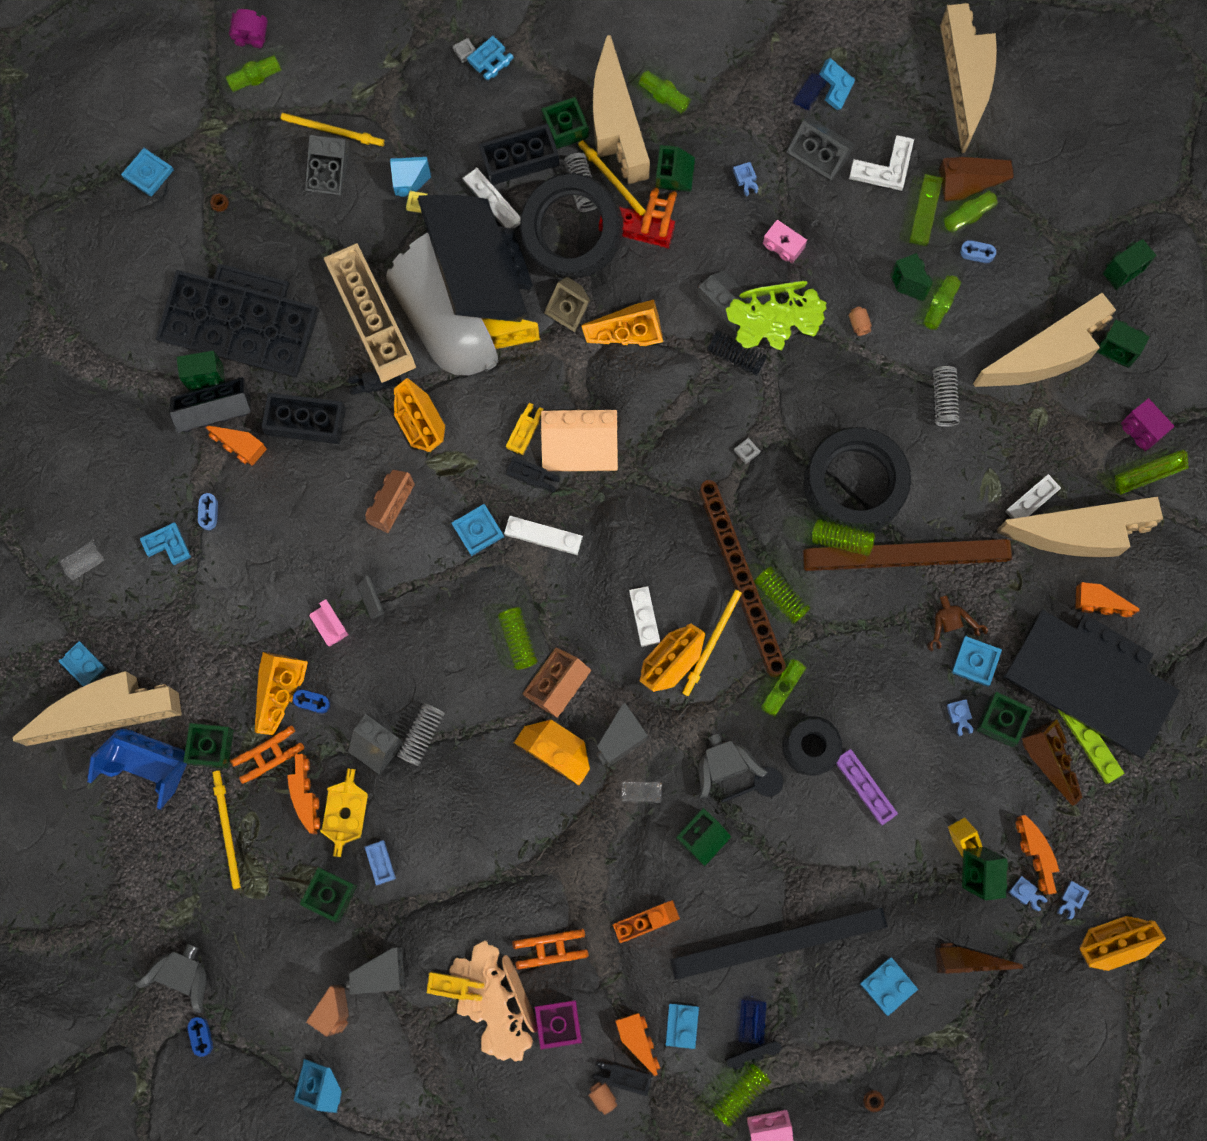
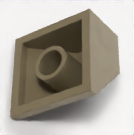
[544,277,590,332]

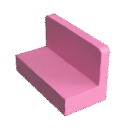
[309,599,348,646]
[747,1110,793,1141]

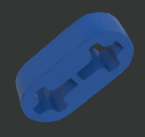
[293,690,330,714]
[188,1017,213,1057]

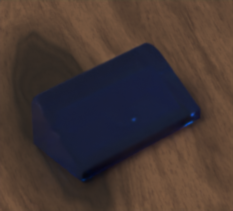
[793,74,827,111]
[739,1000,766,1044]

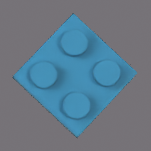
[121,148,174,197]
[452,504,504,556]
[951,636,1002,687]
[860,957,918,1016]

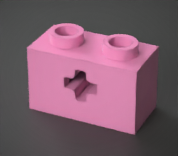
[763,220,807,264]

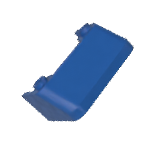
[87,729,187,810]

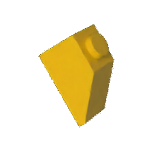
[948,818,982,858]

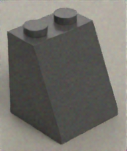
[596,703,648,767]
[348,714,403,775]
[346,948,405,995]

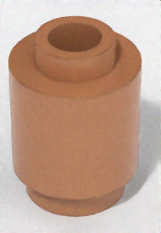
[849,307,872,336]
[589,1082,618,1115]

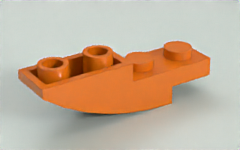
[288,754,320,835]
[1016,815,1059,895]

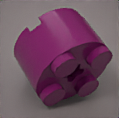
[229,9,268,48]

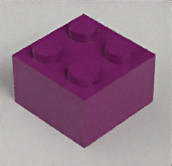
[1120,398,1175,452]
[535,1000,582,1049]

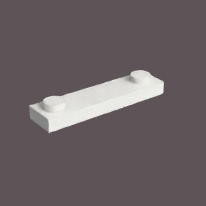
[463,168,521,229]
[504,516,583,555]

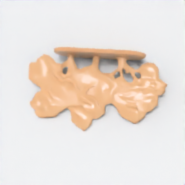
[450,941,538,1062]

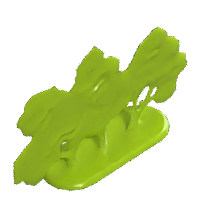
[726,281,827,351]

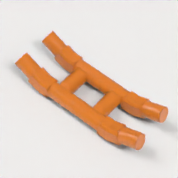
[641,188,677,237]
[230,726,304,784]
[513,929,588,970]

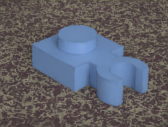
[733,162,758,196]
[946,700,973,736]
[1009,876,1047,911]
[1057,881,1089,920]

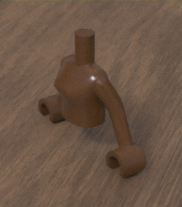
[927,595,988,651]

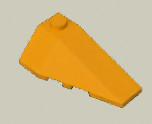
[582,300,663,346]
[255,652,308,735]

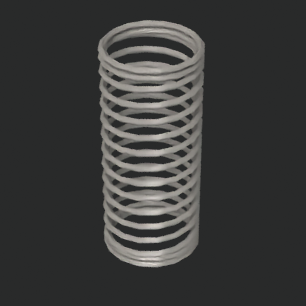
[563,153,597,212]
[933,366,960,427]
[397,703,445,766]

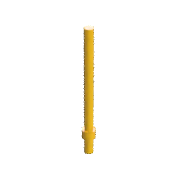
[281,113,384,147]
[578,140,646,216]
[682,590,742,696]
[212,770,241,889]

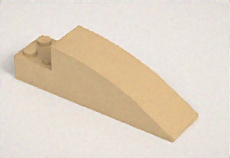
[940,3,997,153]
[593,35,650,184]
[324,244,416,383]
[973,293,1116,387]
[997,497,1163,557]
[13,671,182,746]

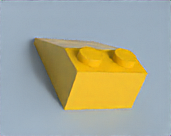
[481,318,540,349]

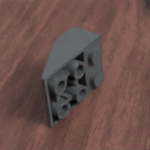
[305,135,350,195]

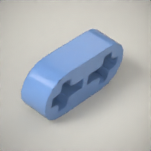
[960,241,996,263]
[198,493,218,530]

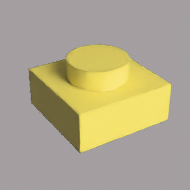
[406,191,428,213]

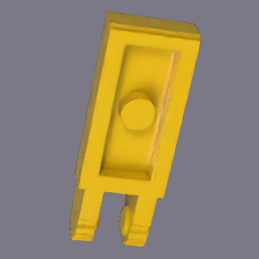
[506,403,544,456]
[426,972,484,1001]

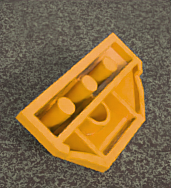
[394,378,445,452]
[639,624,705,692]
[514,720,590,786]
[1080,916,1166,971]

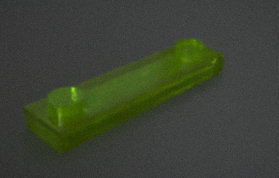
[909,174,943,246]
[1115,449,1189,495]

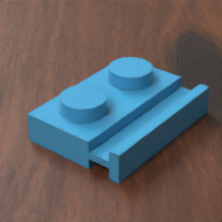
[58,641,107,687]
[665,1003,699,1049]

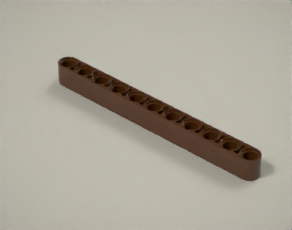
[700,480,785,678]
[802,539,1012,571]

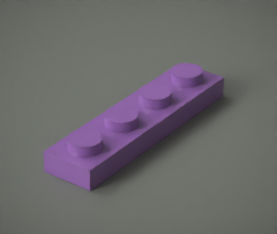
[836,749,898,826]

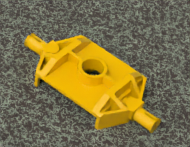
[320,769,368,857]

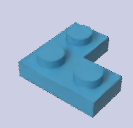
[819,58,855,110]
[140,522,191,565]

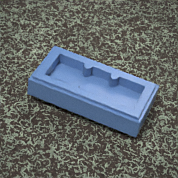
[365,840,396,885]

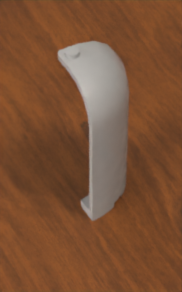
[386,233,498,376]

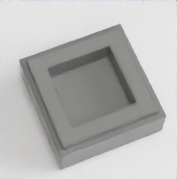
[453,38,476,63]
[734,437,761,464]

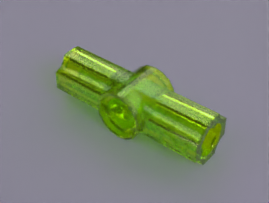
[226,55,281,92]
[638,70,691,113]
[944,191,998,233]
[923,275,961,330]
[761,659,807,717]

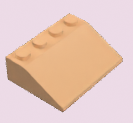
[541,410,618,472]

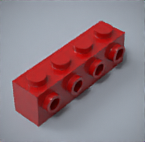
[599,207,675,248]

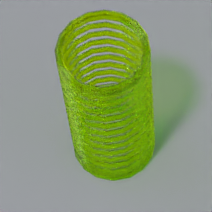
[812,519,875,556]
[754,566,811,624]
[498,607,538,670]
[711,1063,772,1128]

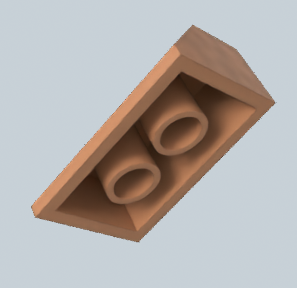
[365,470,415,533]
[522,647,591,718]
[307,985,349,1036]

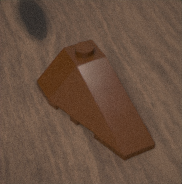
[939,157,1014,202]
[1022,719,1082,806]
[935,943,1023,974]

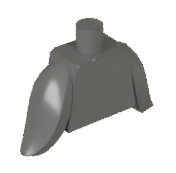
[698,734,768,799]
[135,944,207,1013]

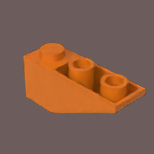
[205,426,267,466]
[1075,582,1139,617]
[613,900,680,943]
[616,1013,660,1076]

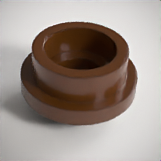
[210,194,229,212]
[863,1090,884,1112]

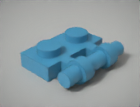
[467,36,514,81]

